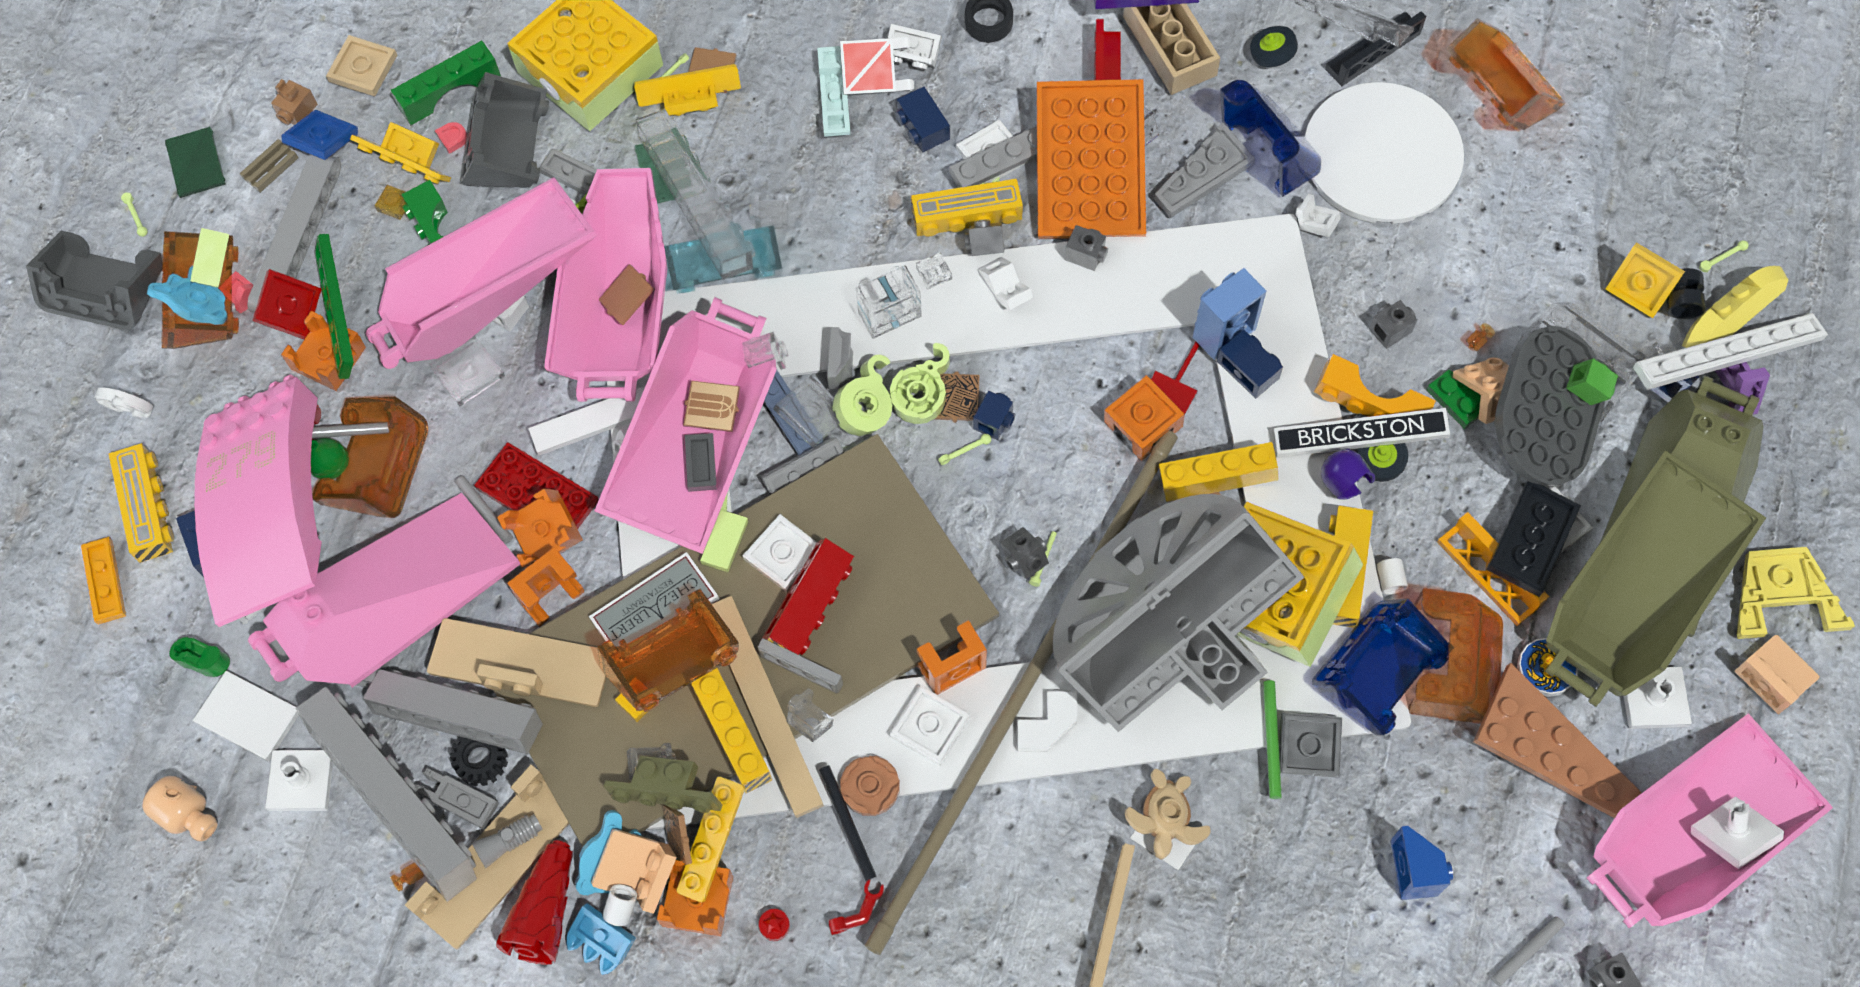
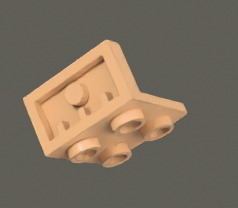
[1453,357,1509,424]
[1735,635,1820,715]
[591,829,677,914]

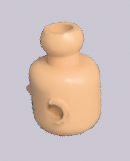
[142,776,218,841]

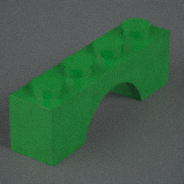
[391,40,501,126]
[401,180,448,246]

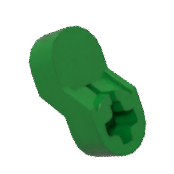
[169,637,230,677]

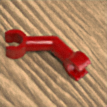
[828,880,884,935]

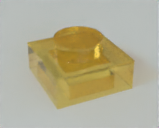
[374,185,406,220]

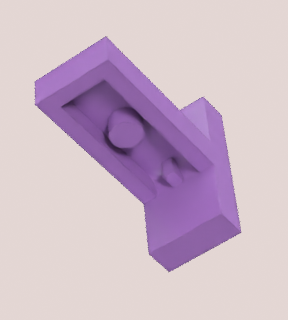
[1715,362,1770,415]

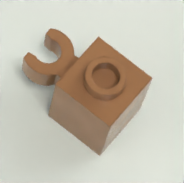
[271,79,318,125]

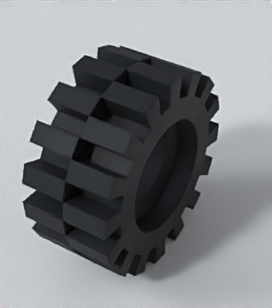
[450,736,508,786]

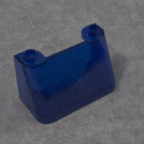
[1220,80,1321,197]
[1312,599,1454,736]

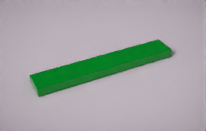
[314,234,354,379]

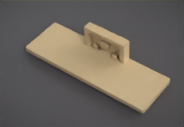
[427,618,613,707]

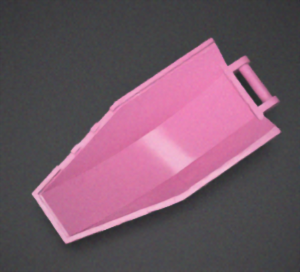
[545,168,668,402]

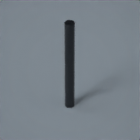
[819,765,877,881]

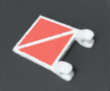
[840,37,914,95]

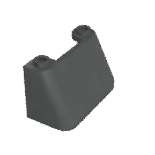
[460,72,549,187]
[26,230,163,330]

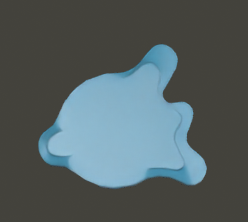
[147,266,227,325]
[575,810,642,895]

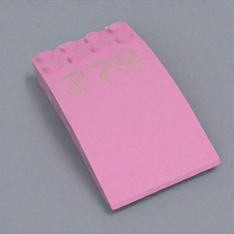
[194,374,322,627]

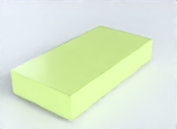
[190,228,229,288]
[700,510,748,572]

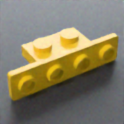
[634,64,741,116]
[350,122,451,184]
[677,777,745,902]

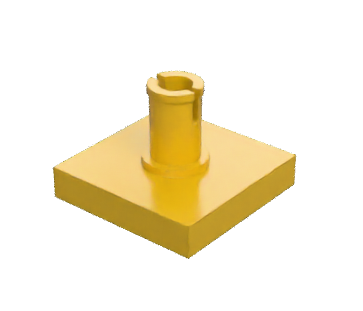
[1605,242,1685,318]

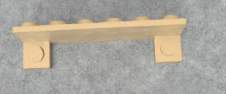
[405,765,569,950]

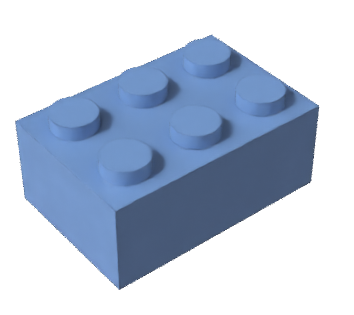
[1193,268,1267,361]

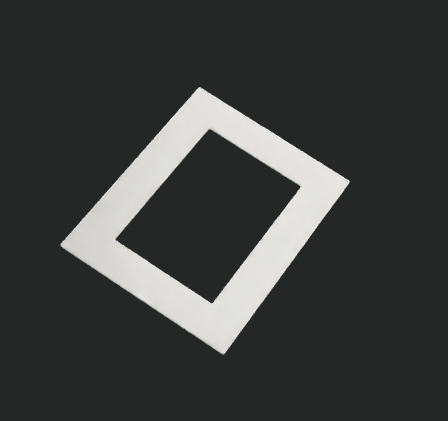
[607,214,1411,830]

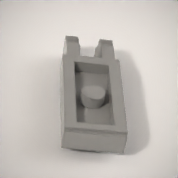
[415,768,499,830]

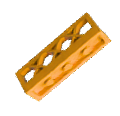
[1437,512,1550,626]

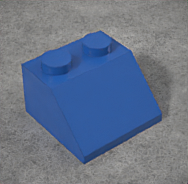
[1390,826,1453,900]

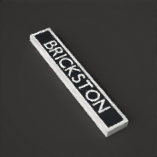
[1274,408,1450,458]

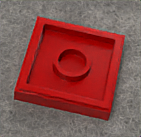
[252,269,321,340]

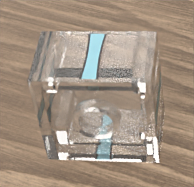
[856,265,922,339]

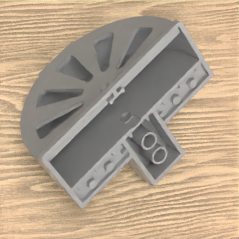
[1053,494,1304,732]

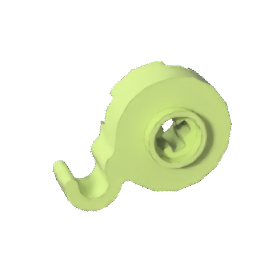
[890,343,950,424]
[832,354,892,436]

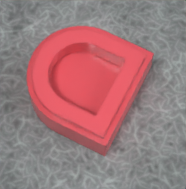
[435,122,467,154]

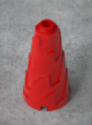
[496,840,573,965]

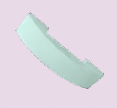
[817,46,851,137]

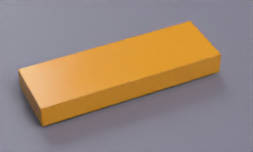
[81,537,126,625]

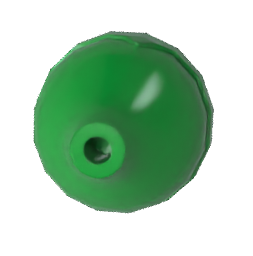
[311,438,349,481]

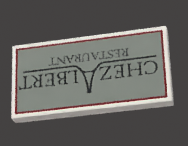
[589,552,720,664]

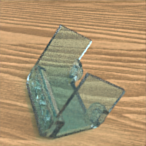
[664,225,782,294]

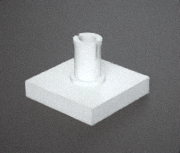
[1624,667,1692,729]
[265,750,333,811]
[1691,796,1784,870]

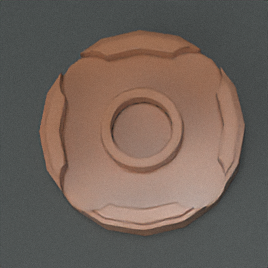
[840,756,900,816]

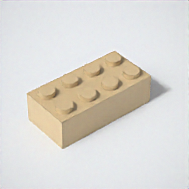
[1123,4,1220,95]

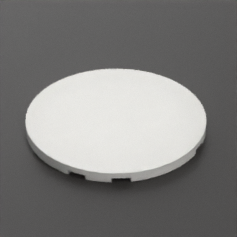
[1303,82,1464,224]

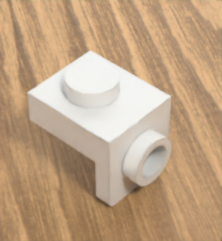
[1296,194,1341,237]

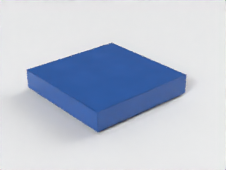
[281,109,358,160]

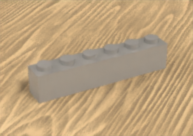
[363,669,543,754]

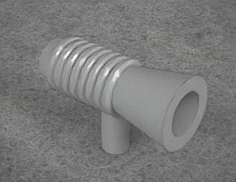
[471,814,543,869]

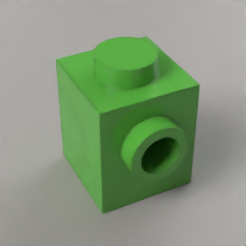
[1566,358,1618,405]

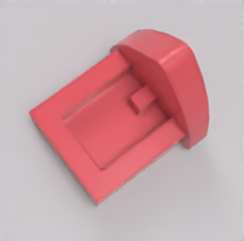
[219,271,254,314]

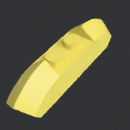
[1682,266,1788,348]

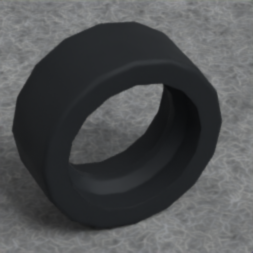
[965,0,1014,43]

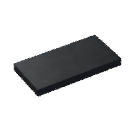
[1486,481,1581,597]

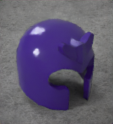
[1321,448,1375,500]

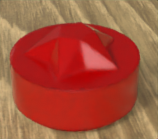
[759,909,790,941]

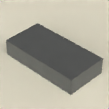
[685,433,717,492]

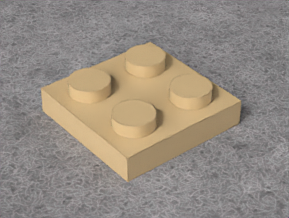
[326,35,397,96]

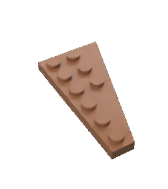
[1473,663,1642,818]

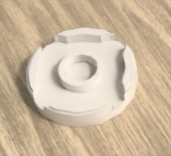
[95,387,153,418]

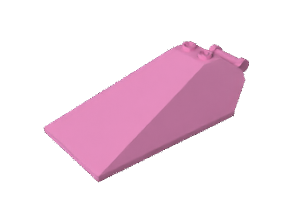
[366,177,597,369]
[594,297,777,554]
[248,493,520,688]
[1586,713,1833,928]

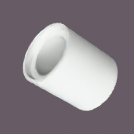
[1376,558,1408,595]
[602,884,637,926]

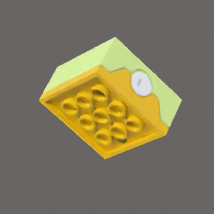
[507,0,663,131]
[1236,502,1363,667]

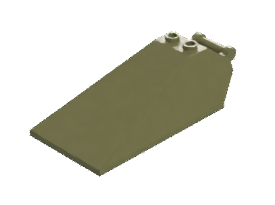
[1600,375,1764,637]
[1545,450,1766,707]

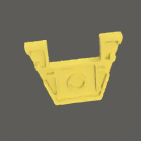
[1737,547,1855,639]

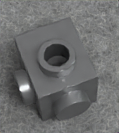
[964,219,1004,256]
[1065,225,1109,271]
[1369,300,1417,349]
[1587,952,1642,987]

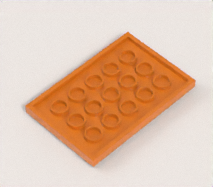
[1037,79,1146,239]

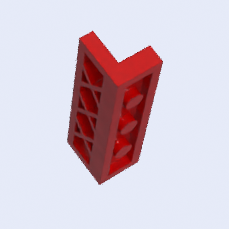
[1094,19,1121,80]

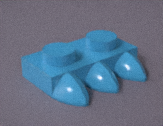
[566,903,636,975]

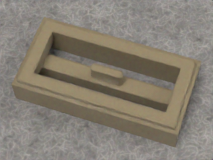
[240,139,299,193]

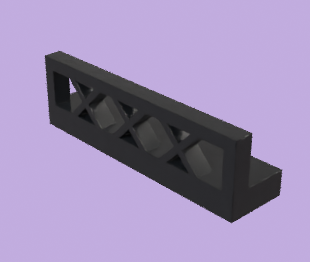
[1325,11,1427,87]

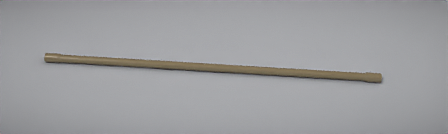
[864,430,1178,955]

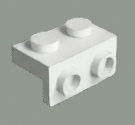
[888,24,942,70]

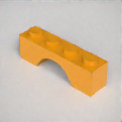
[1314,354,1436,417]

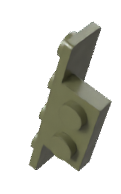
[603,756,723,813]

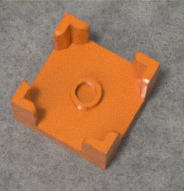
[281,311,366,391]
[1104,375,1185,461]
[497,489,583,568]
[507,547,585,627]
[917,620,987,695]
[657,860,733,937]

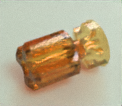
[1466,323,1495,351]
[390,862,424,892]

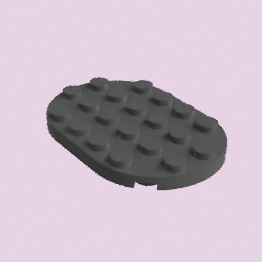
[1494,326,1605,487]

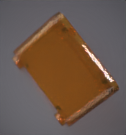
[161,231,239,349]
[312,396,428,518]
[597,589,739,712]

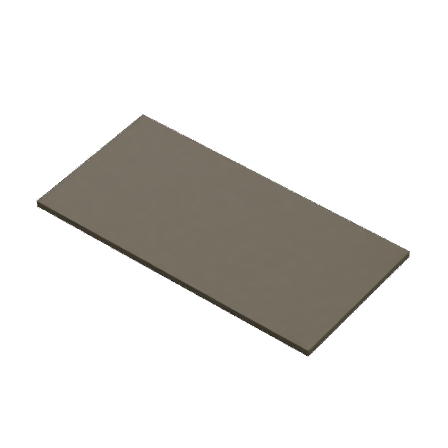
[493,434,999,847]

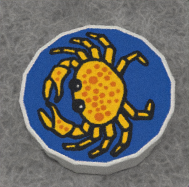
[1517,638,1578,697]

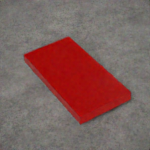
[474,442,599,529]

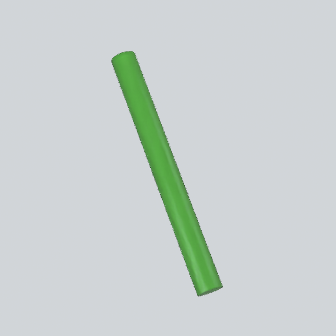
[1263,680,1282,799]

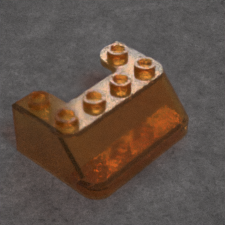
[1446,18,1565,130]
[1408,588,1503,724]

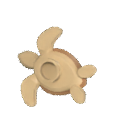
[1125,769,1211,860]

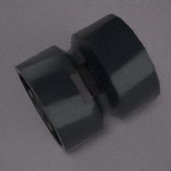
[1667,268,1706,319]

